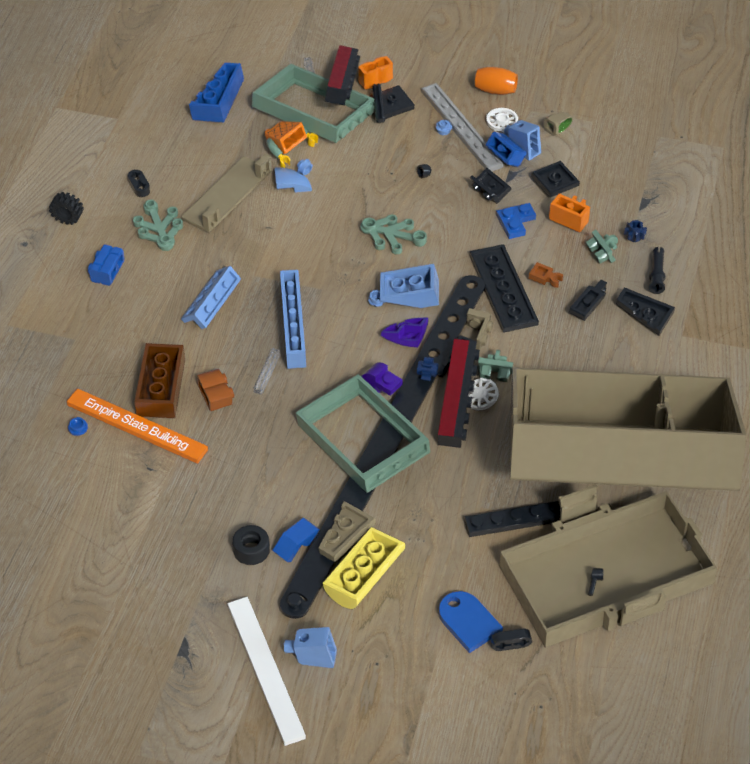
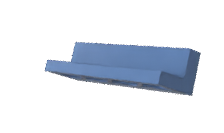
[181,266,241,329]

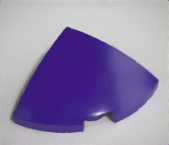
[381,317,428,348]

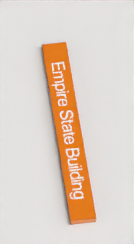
[67,388,208,464]

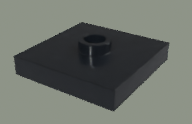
[370,85,415,119]
[531,161,580,198]

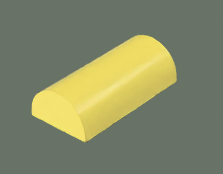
[323,527,405,609]

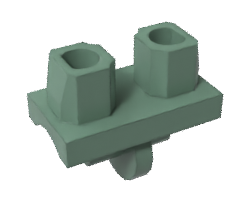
[586,230,618,263]
[478,350,513,382]

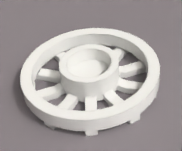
[486,108,518,133]
[470,378,499,410]

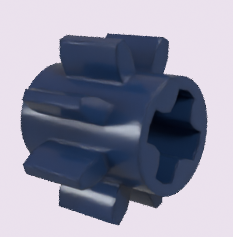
[624,220,647,242]
[417,357,438,381]

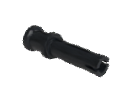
[649,247,666,294]

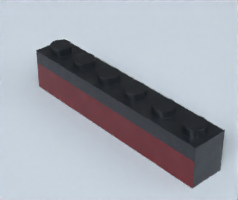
[325,45,360,106]
[438,339,480,448]

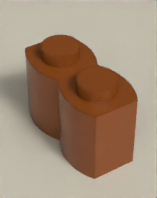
[197,369,234,411]

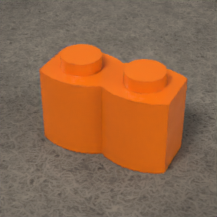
[358,56,393,89]

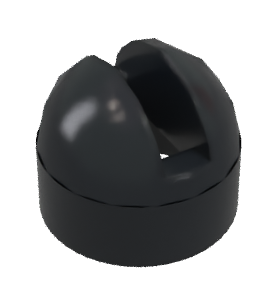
[417,164,432,179]

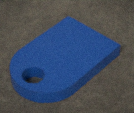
[439,591,503,653]

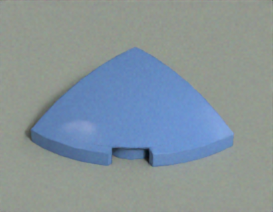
[274,167,312,192]

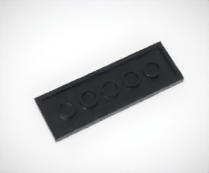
[469,244,539,333]

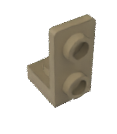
[467,308,493,350]

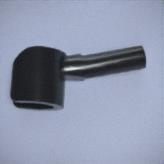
[588,568,603,596]

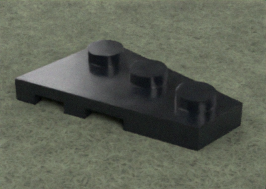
[616,287,675,336]

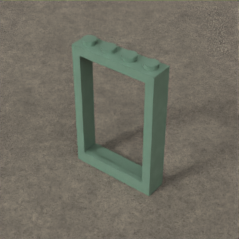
[252,64,375,143]
[296,374,430,493]

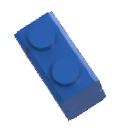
[486,132,527,167]
[88,244,125,286]

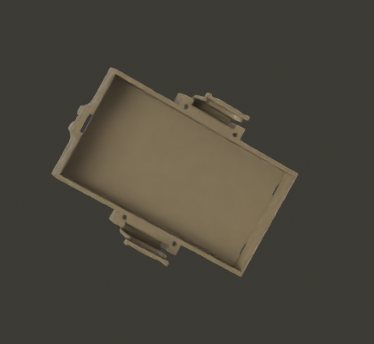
[500,484,717,648]

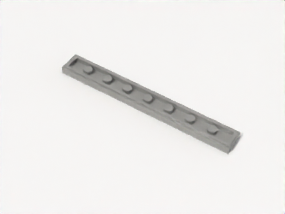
[422,83,503,171]

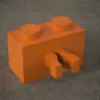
[549,194,590,232]

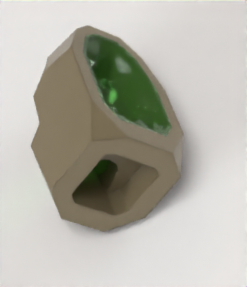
[543,112,573,136]

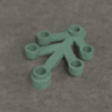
[133,199,183,251]
[360,214,427,255]

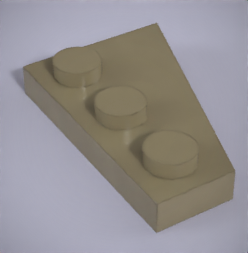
[319,501,376,562]

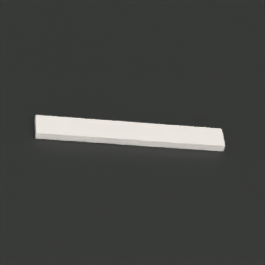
[228,597,306,746]

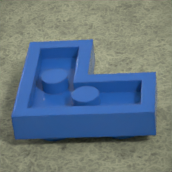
[496,203,536,239]

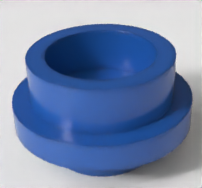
[68,417,88,436]

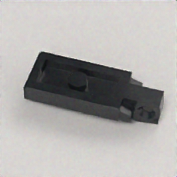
[569,280,607,321]

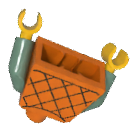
[265,121,318,168]

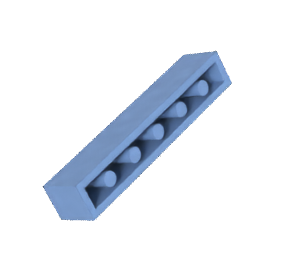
[280,270,306,369]

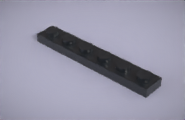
[465,501,561,537]

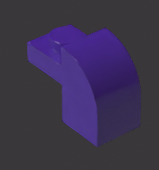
[361,362,403,396]

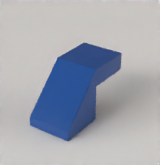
[272,518,320,562]

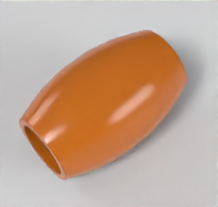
[475,67,518,95]

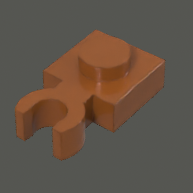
[528,262,563,288]

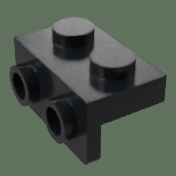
[470,168,512,204]

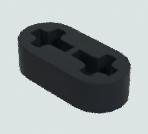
[128,169,150,197]
[490,629,532,651]

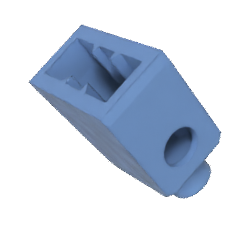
[504,120,541,161]
[284,627,337,668]

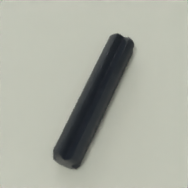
[372,83,385,123]

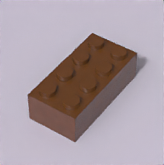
[135,343,185,418]

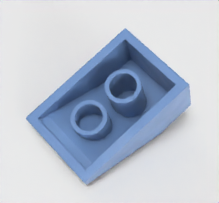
[380,264,439,308]

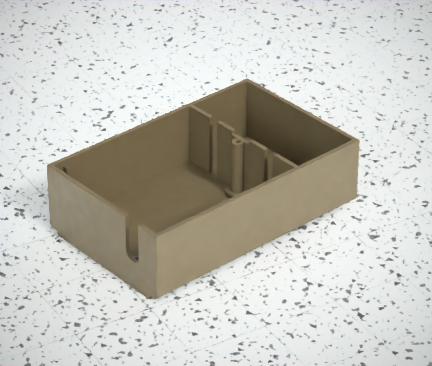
[509,368,747,491]

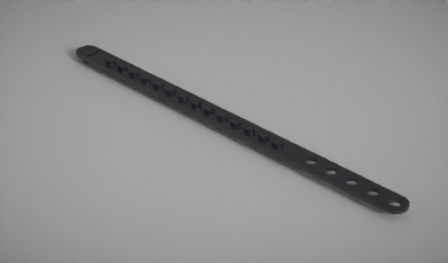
[280,275,485,619]

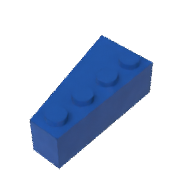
[189,62,244,122]

